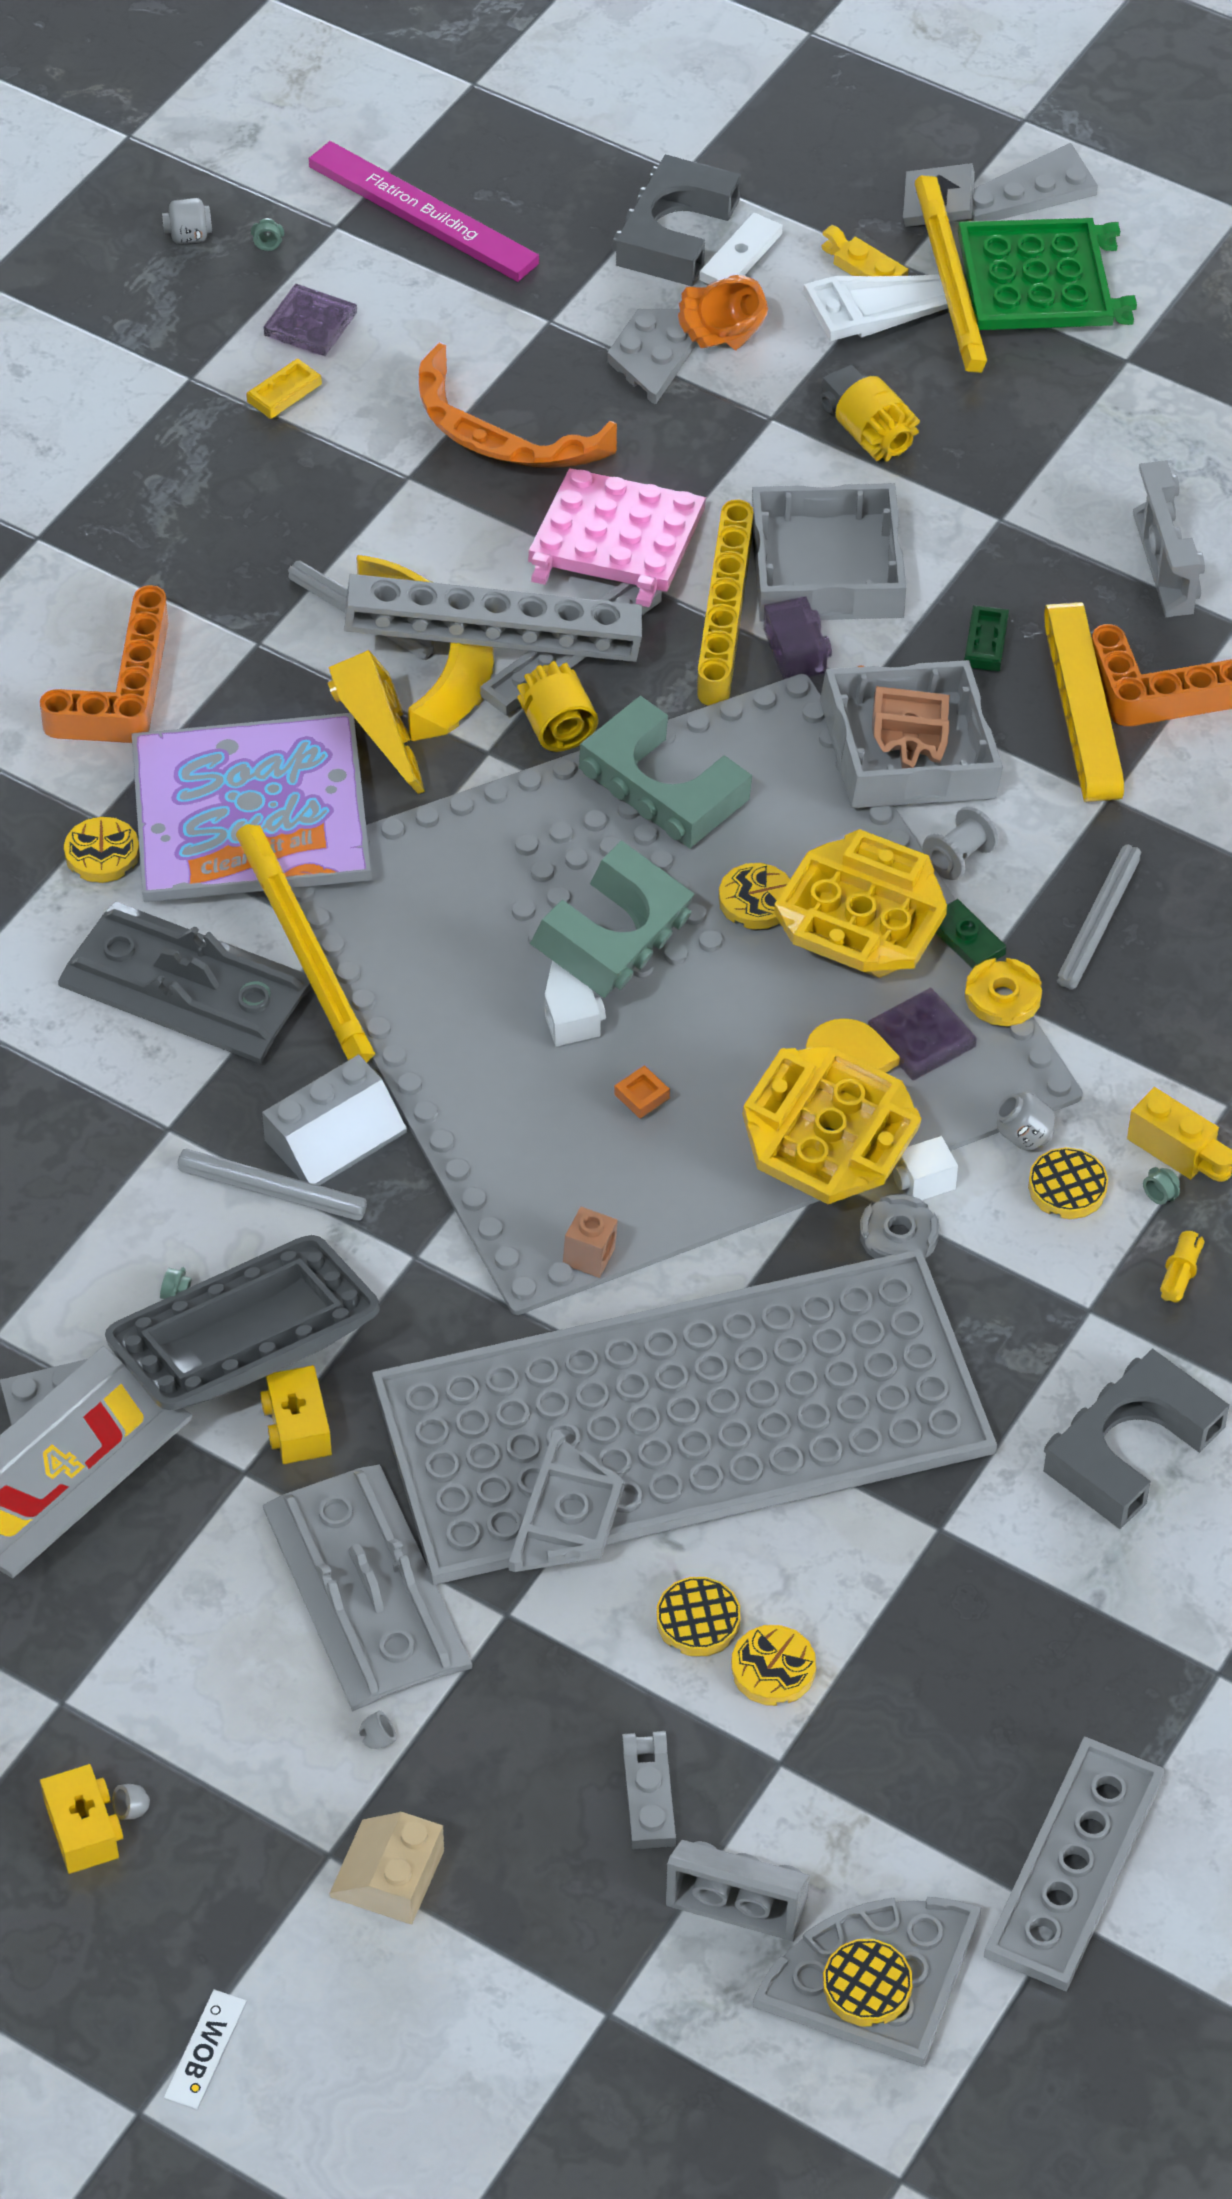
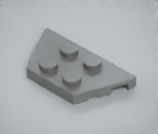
[607,309,697,404]
[509,1429,624,1572]

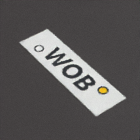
[164,1990,247,2109]

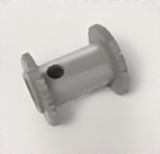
[922,806,998,880]

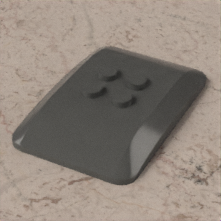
[105,1235,380,1410]

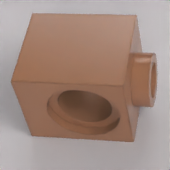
[563,1206,618,1278]

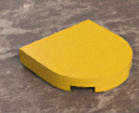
[806,1018,900,1073]

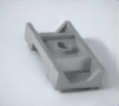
[1133,460,1205,617]

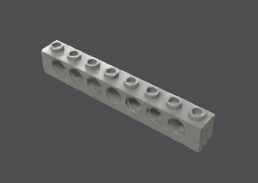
[344,574,642,662]

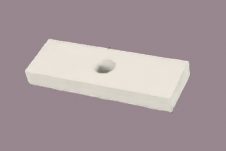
[699,213,783,284]

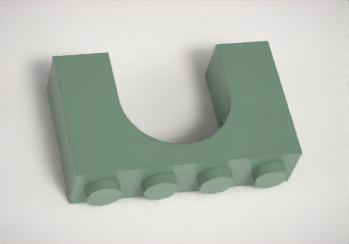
[579,695,752,849]
[530,840,695,998]

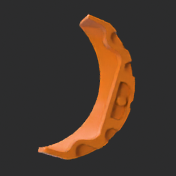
[419,342,617,468]

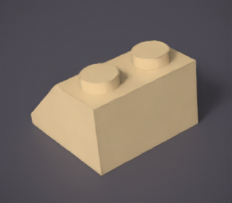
[329,1812,444,1925]

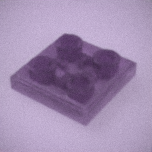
[263,283,357,356]
[868,987,977,1081]

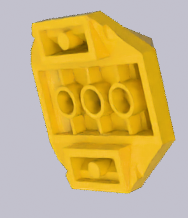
[774,829,947,978]
[742,1047,922,1204]

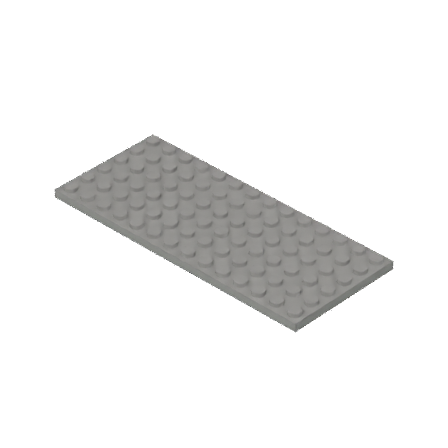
[372,1249,997,1585]

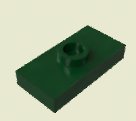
[964,605,1009,671]
[936,899,1007,969]

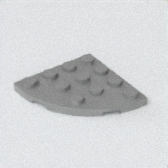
[753,1897,982,2067]

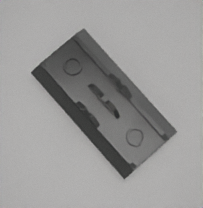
[58,902,312,1064]

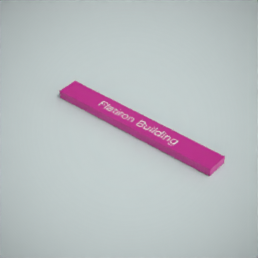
[308,141,539,282]

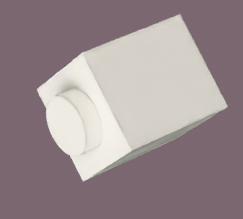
[893,1136,958,1200]

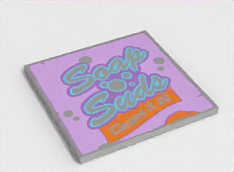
[132,713,372,902]

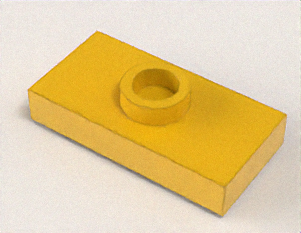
[246,358,322,419]

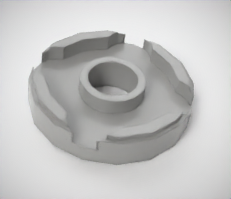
[859,1194,939,1259]

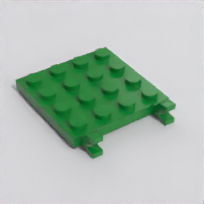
[957,218,1137,330]

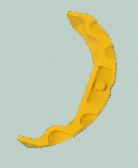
[356,555,494,741]

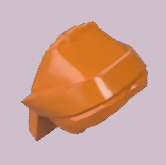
[678,275,768,351]

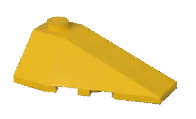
[328,650,425,794]

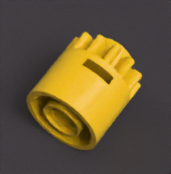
[835,376,920,462]
[517,661,598,752]

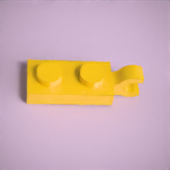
[821,225,909,276]

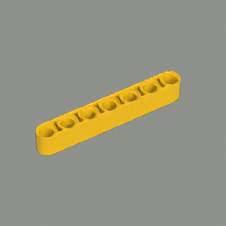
[697,499,753,706]
[1044,602,1124,802]

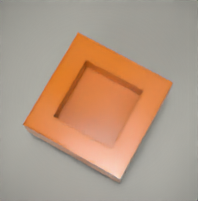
[614,1065,670,1119]

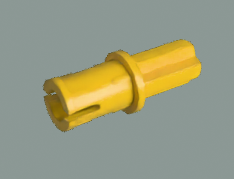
[1160,1231,1205,1303]

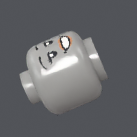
[162,198,212,244]
[996,1092,1055,1151]

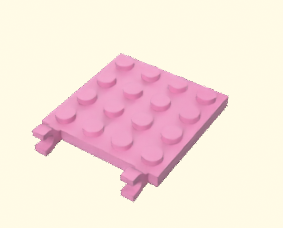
[528,468,706,607]

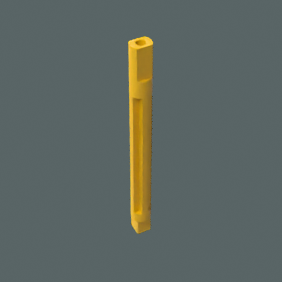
[914,175,987,373]
[236,824,375,1063]

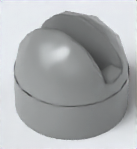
[359,1711,397,1749]
[112,1784,150,1820]

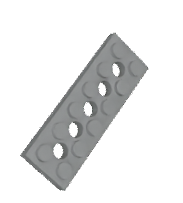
[984,1736,1165,1992]

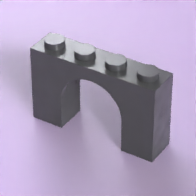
[612,154,741,286]
[1043,1348,1230,1529]

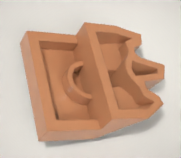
[872,686,950,769]

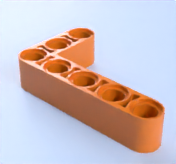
[40,585,168,743]
[1092,624,1232,726]

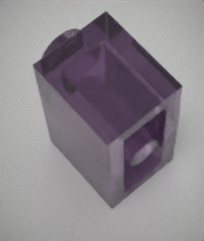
[763,596,832,680]

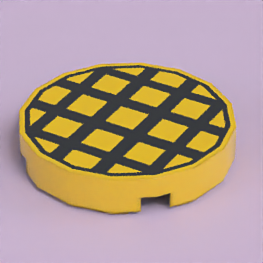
[1028,1147,1109,1219]
[657,1577,740,1656]
[823,1939,913,2027]

